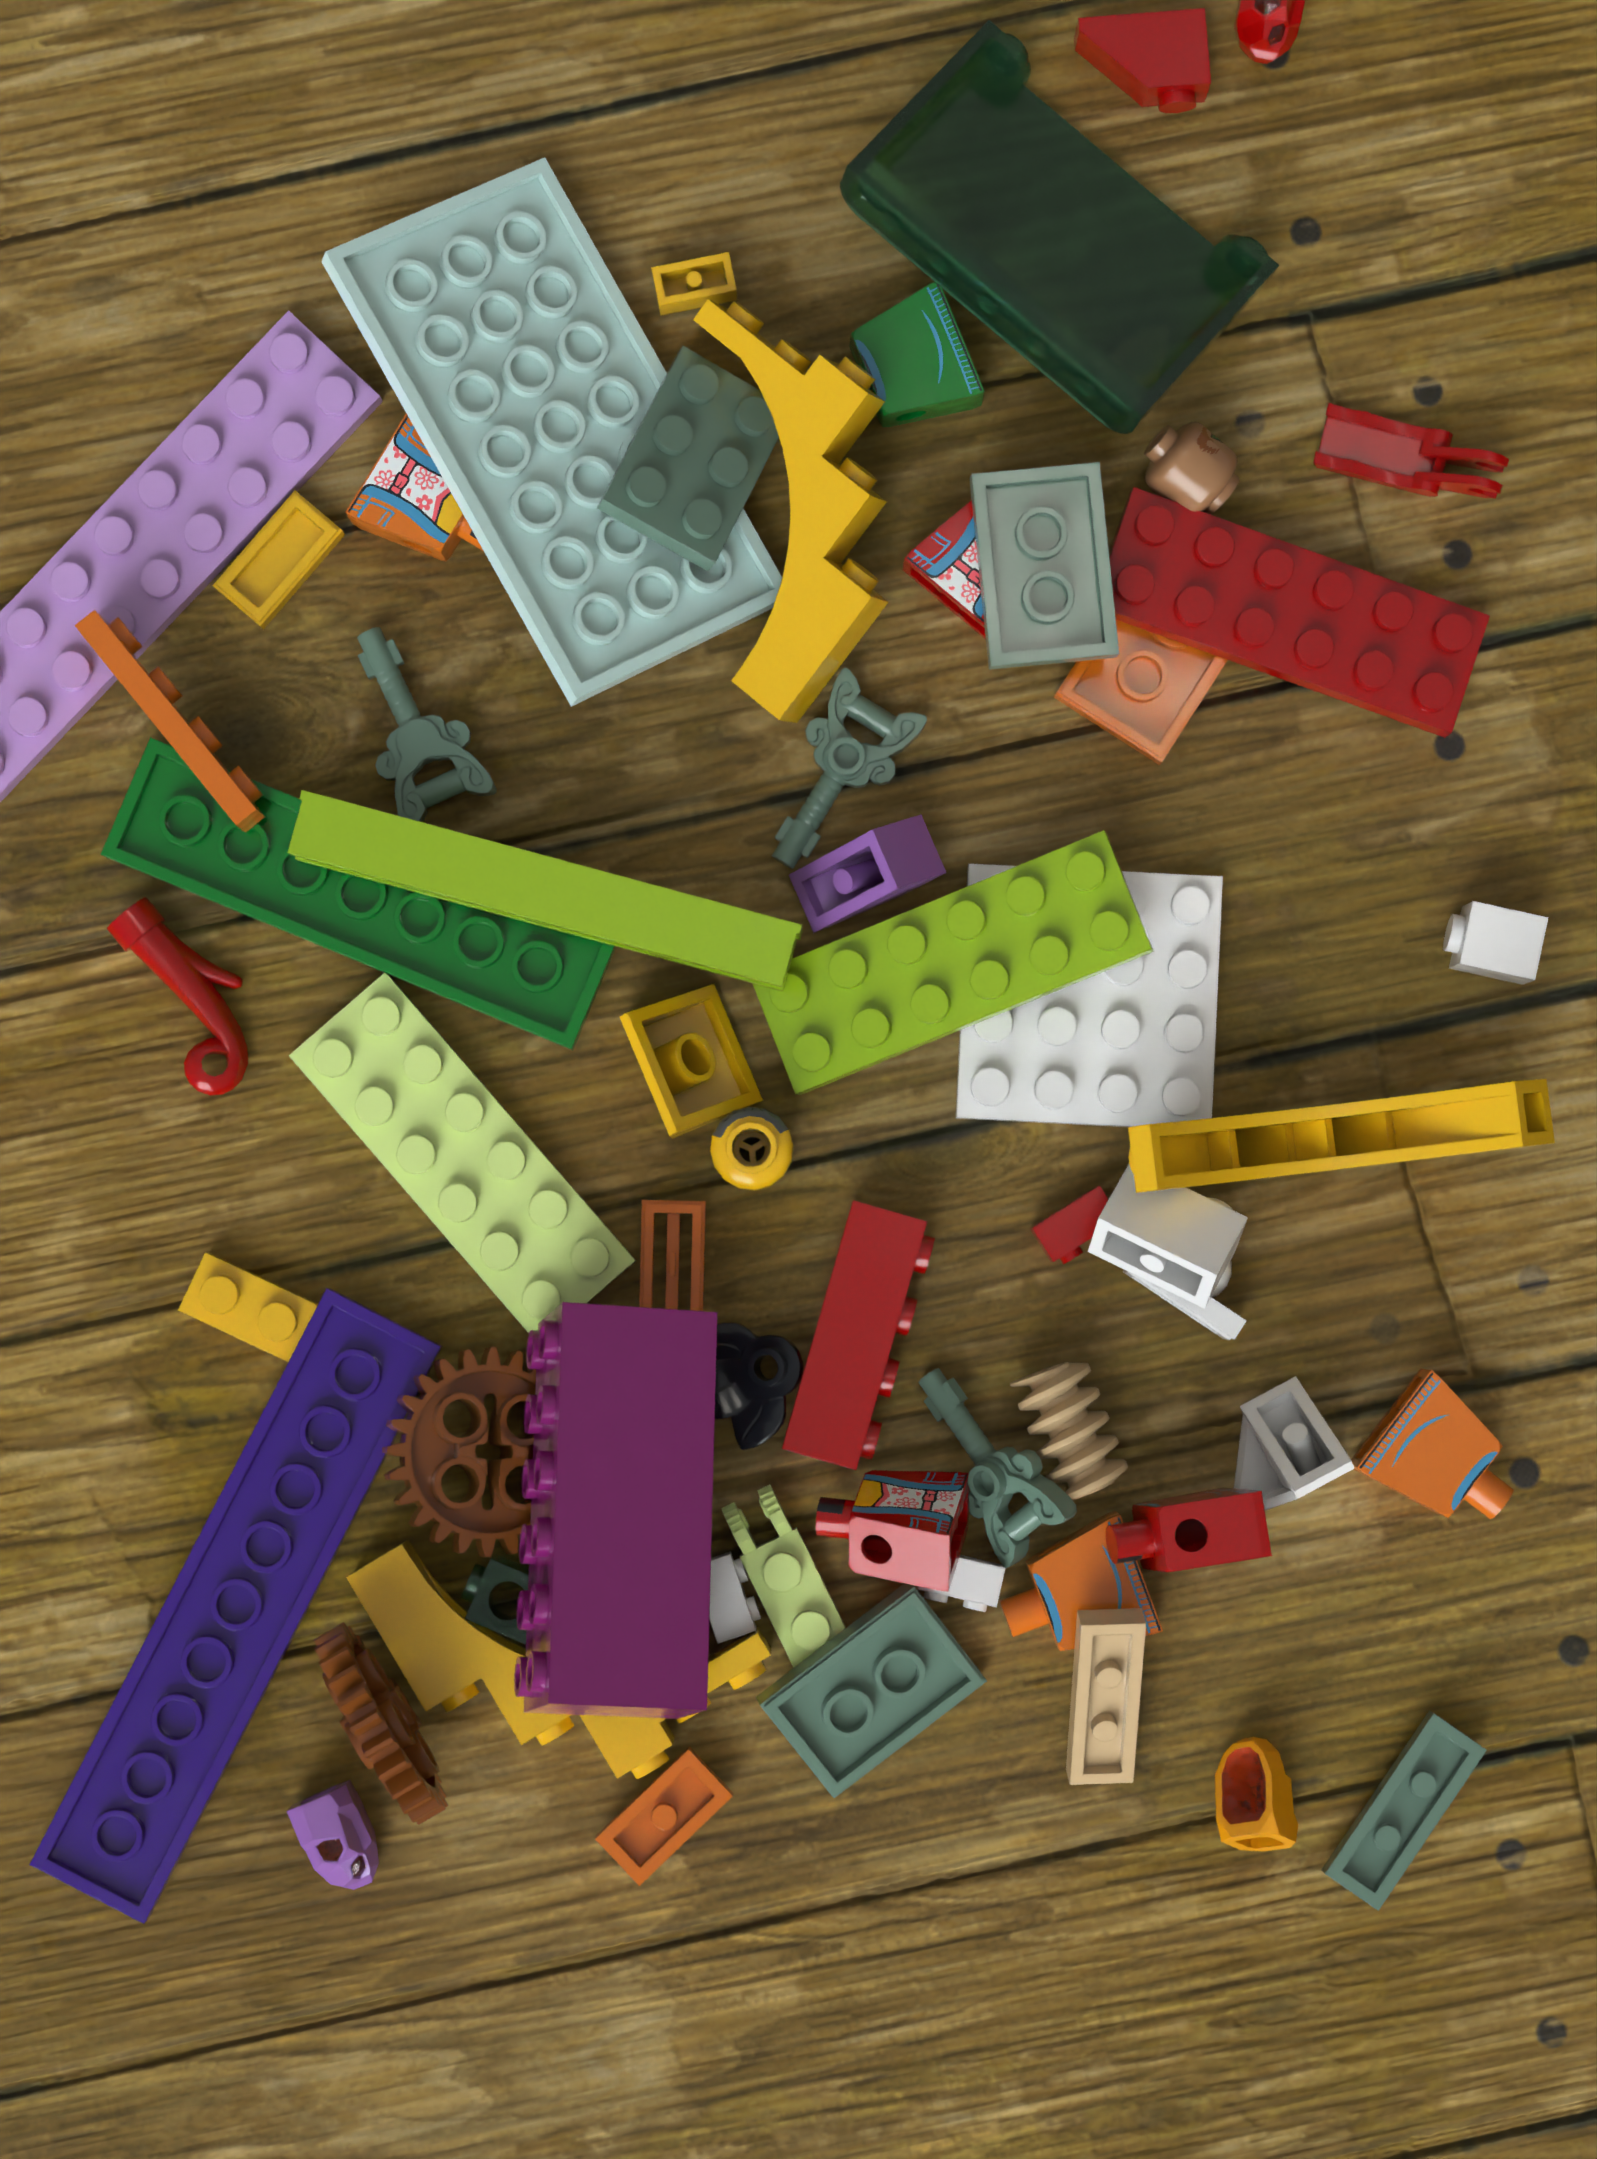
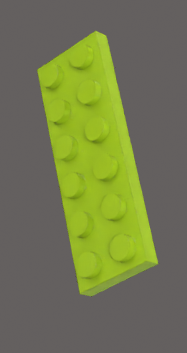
[752,830,1154,1095]

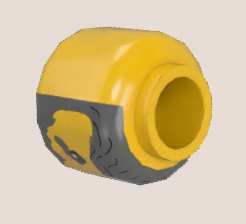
[710,1107,794,1191]

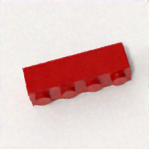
[782,1200,935,1470]

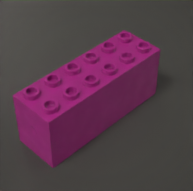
[514,1302,717,1719]

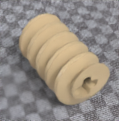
[1010,1362,1128,1500]

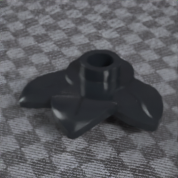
[715,1323,803,1450]

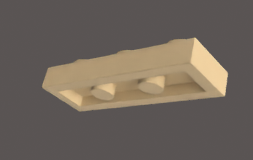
[1066,1608,1146,1785]

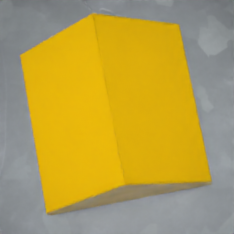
[619,984,763,1139]

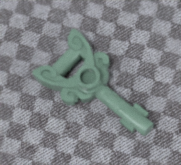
[357,627,497,822]
[772,668,927,869]
[918,1368,1077,1568]

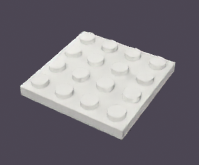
[955,864,1223,1127]

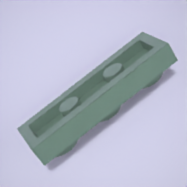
[1322,1710,1487,1911]

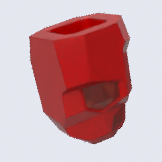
[1234,0,1305,64]

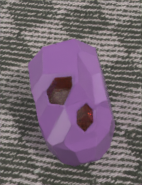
[287,1780,379,1890]

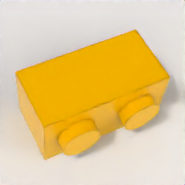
[651,252,737,316]

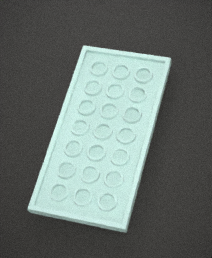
[321,157,782,707]

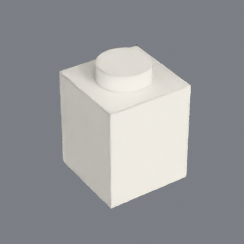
[1443,901,1549,985]

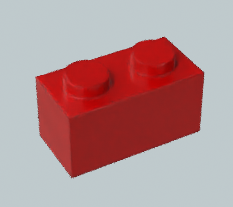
[1030,1186,1109,1265]

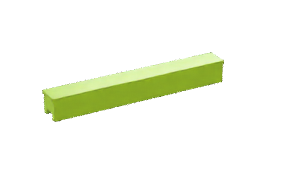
[287,790,803,991]

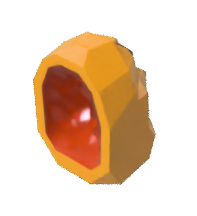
[1215,1737,1299,1851]

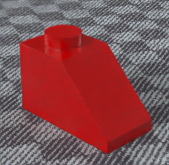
[1074,8,1211,113]

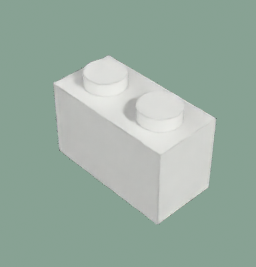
[1088,1164,1248,1309]

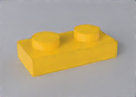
[178,1252,318,1362]

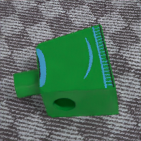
[849,280,985,427]

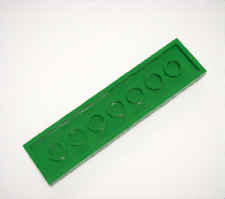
[101,737,616,1051]

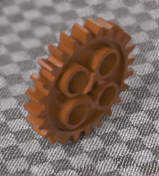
[382,1347,536,1557]
[314,1622,448,1825]

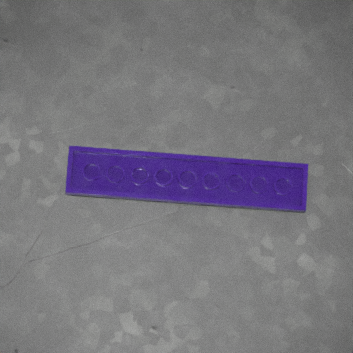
[29,1288,443,1924]

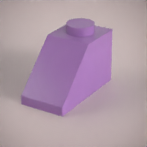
[789,814,946,933]

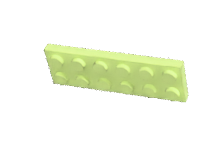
[289,973,636,1333]

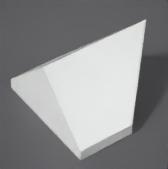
[1234,1376,1354,1511]

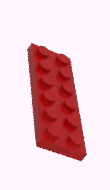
[1109,487,1490,738]

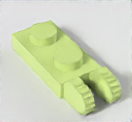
[721,1484,846,1668]

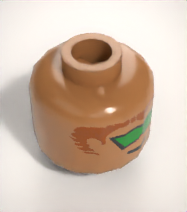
[1144,422,1240,514]

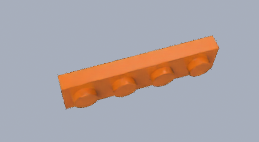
[74,609,265,833]

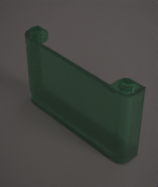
[840,20,1279,434]

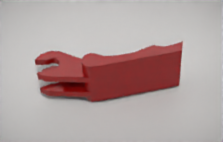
[1313,403,1509,499]

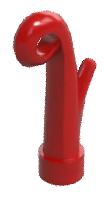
[107,897,248,1096]

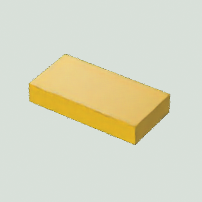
[212,490,345,630]

